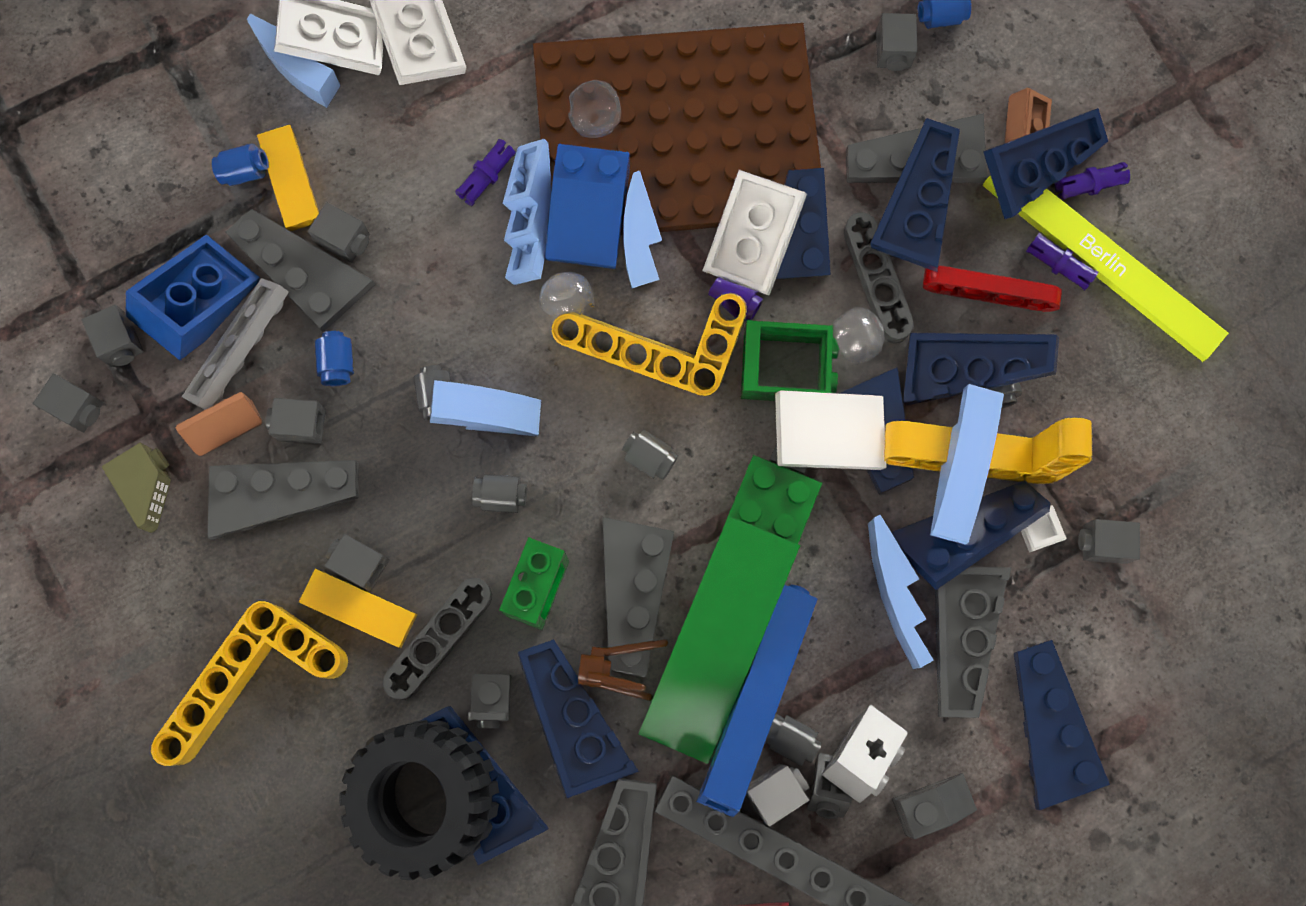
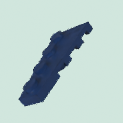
[983,108,1108,219]
[871,118,960,272]
[903,333,1059,405]
[891,480,1051,590]
[517,639,639,798]
[1014,640,1110,810]
[420,706,549,865]

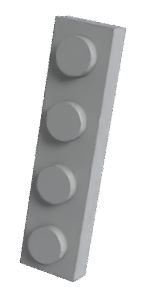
[181,278,289,410]

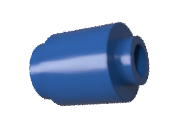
[918,0,971,29]
[212,143,269,186]
[315,331,354,386]

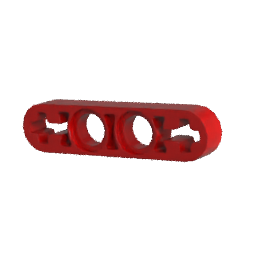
[923,266,1062,312]

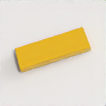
[257,125,319,232]
[299,569,417,648]

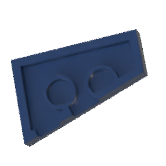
[776,168,831,279]
[838,367,914,495]

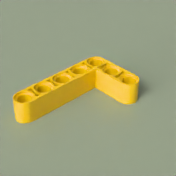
[551,293,747,396]
[884,418,1092,484]
[151,601,348,766]

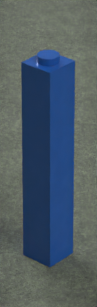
[696,585,818,817]

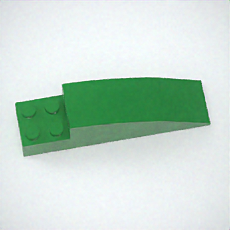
[638,455,822,764]

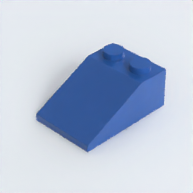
[545,144,630,269]
[126,235,260,360]

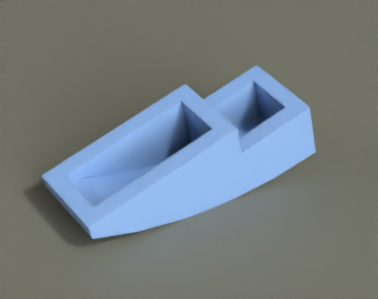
[247,14,340,108]
[623,171,662,289]
[430,380,541,436]

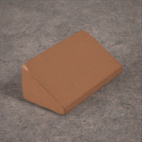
[1005,88,1052,143]
[175,392,262,456]

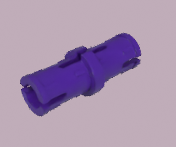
[455,139,516,206]
[1055,162,1130,200]
[1026,233,1098,291]

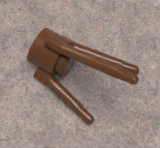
[578,639,669,701]

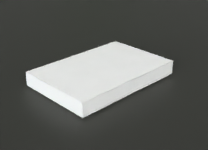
[274,0,384,75]
[370,0,466,85]
[702,170,807,295]
[775,391,887,470]

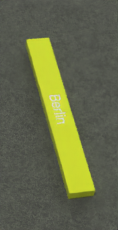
[982,175,1229,362]

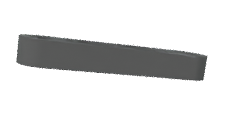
[844,212,914,344]
[383,578,493,700]

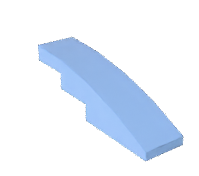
[503,139,551,285]
[930,384,1004,545]
[868,515,933,669]

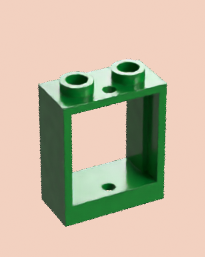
[741,320,839,401]
[499,537,569,631]

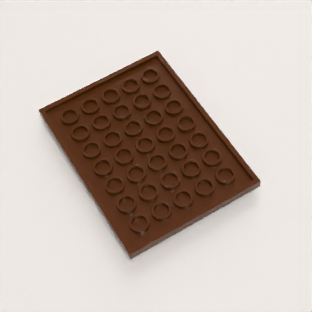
[533,23,821,235]

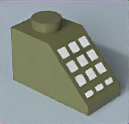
[101,442,171,533]

